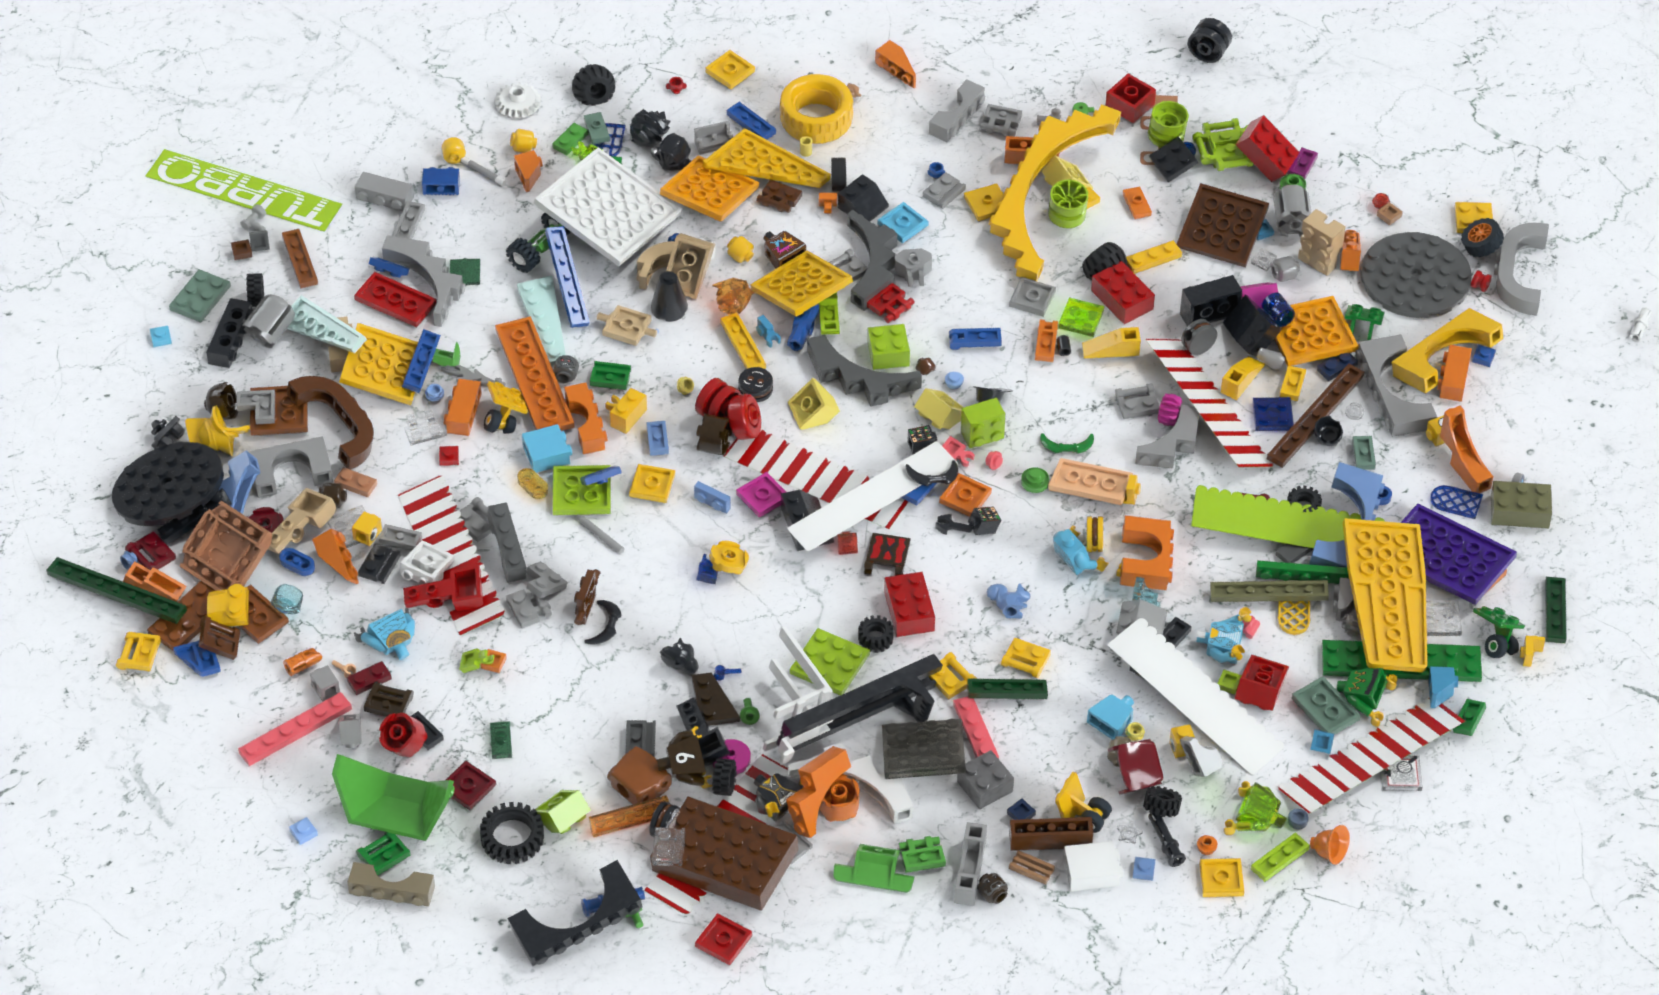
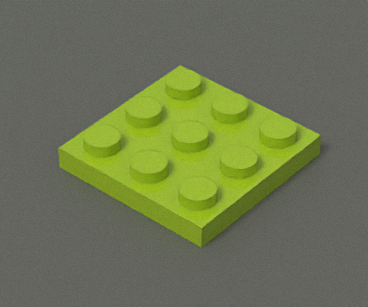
[553,465,611,515]
[790,628,870,695]

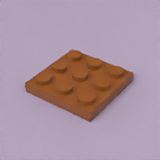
[250,386,308,436]

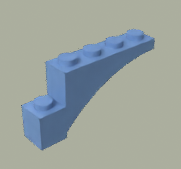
[219,450,260,514]

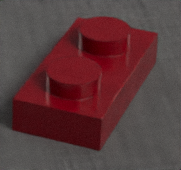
[347,661,392,695]

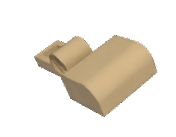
[267,488,336,554]

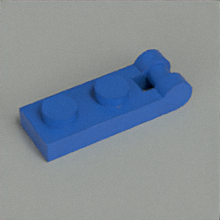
[949,328,1002,350]

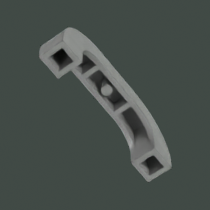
[1494,223,1549,316]

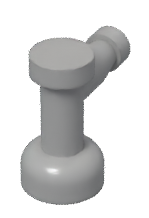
[240,204,266,231]

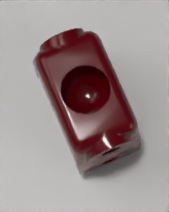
[1108,739,1163,795]

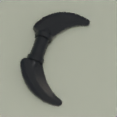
[905,460,958,486]
[584,600,622,644]

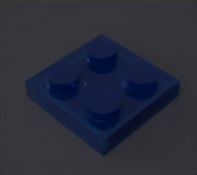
[1252,397,1294,431]

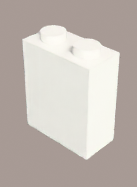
[1063,841,1123,892]

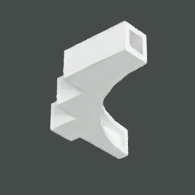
[788,743,914,824]

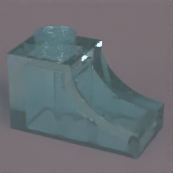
[1132,577,1161,607]

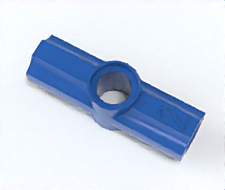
[787,305,819,351]

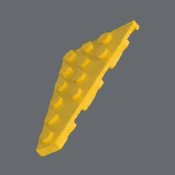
[702,128,831,188]

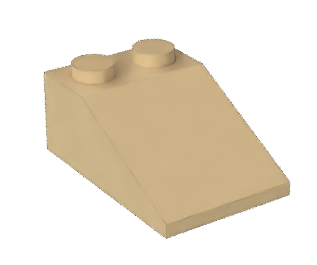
[666,233,715,299]

